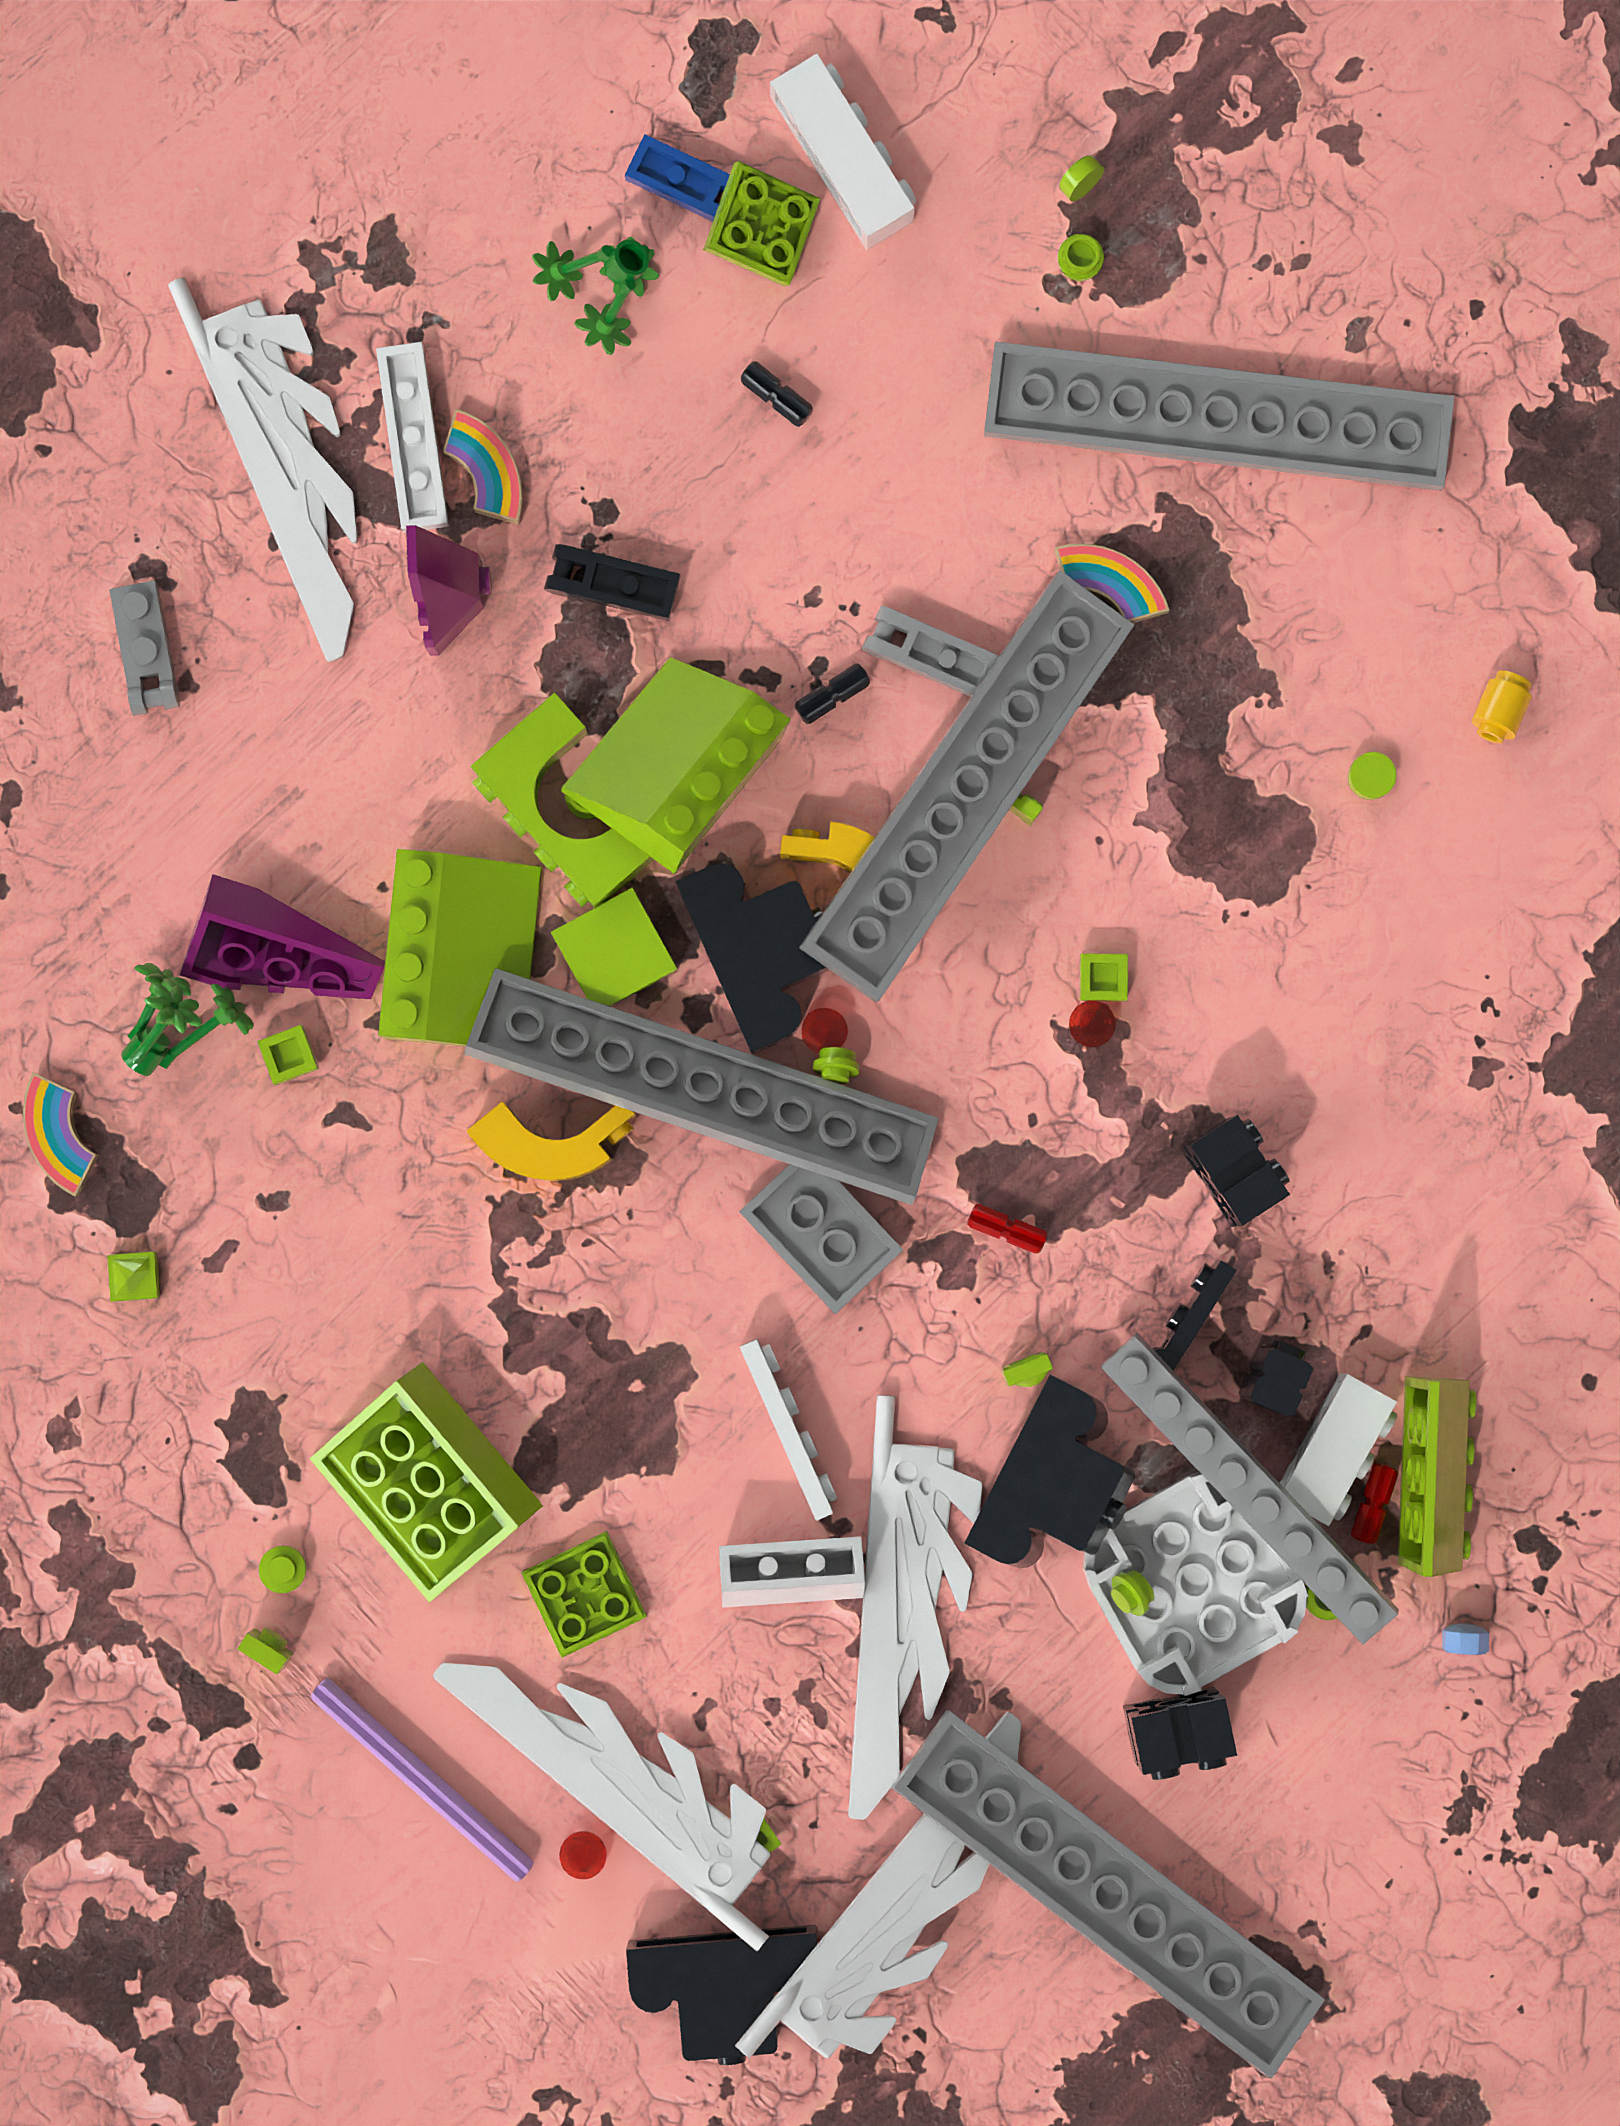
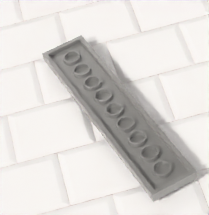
[984,341,1454,491]
[799,570,1134,1002]
[464,968,939,1205]
[891,1710,1325,2079]

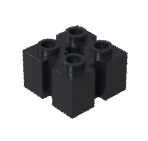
[1180,1115,1290,1227]
[1123,1687,1237,1780]

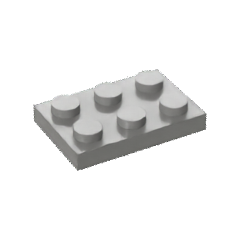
[739,1164,903,1314]

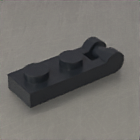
[544,544,681,621]
[1152,1260,1237,1371]

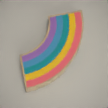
[443,409,523,525]
[1054,544,1170,623]
[23,1072,99,1197]

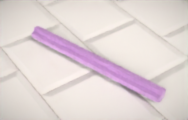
[311,1678,533,1882]

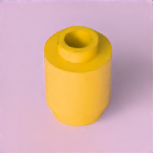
[1471,670,1532,743]

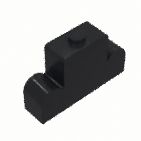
[675,863,829,1055]
[964,1374,1135,1568]
[626,1924,818,2065]

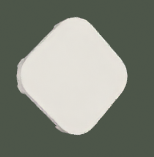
[1082,1472,1308,1696]

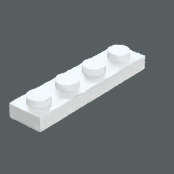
[376,342,449,533]
[740,1339,838,1521]

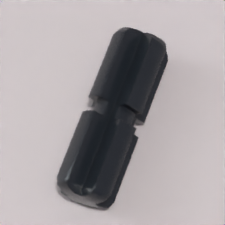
[740,361,813,427]
[795,663,870,724]

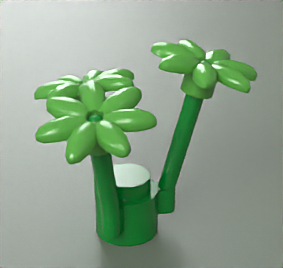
[532,237,659,355]
[121,962,254,1076]

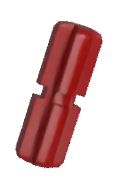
[967,1204,1047,1254]
[1351,1463,1399,1544]

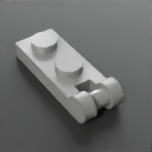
[109,580,180,716]
[862,606,999,697]

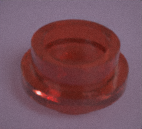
[1069,1001,1116,1048]
[801,1008,848,1054]
[559,1831,607,1880]

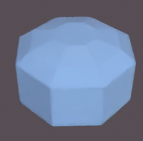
[1442,1623,1489,1655]

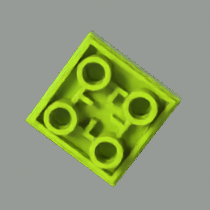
[703,161,821,286]
[551,888,678,1007]
[521,1531,647,1658]

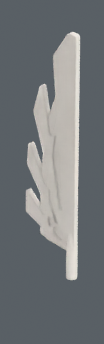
[168,278,358,662]
[848,1395,982,1820]
[433,1663,770,1951]
[735,1712,1021,2059]

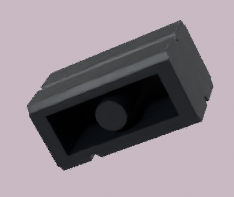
[1238,1340,1314,1417]

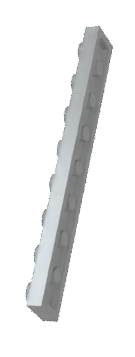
[1101,1333,1399,1644]

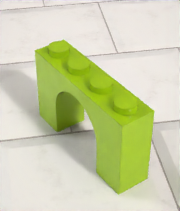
[470,692,654,908]

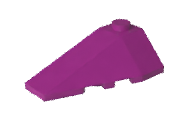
[406,525,492,656]
[180,874,385,999]

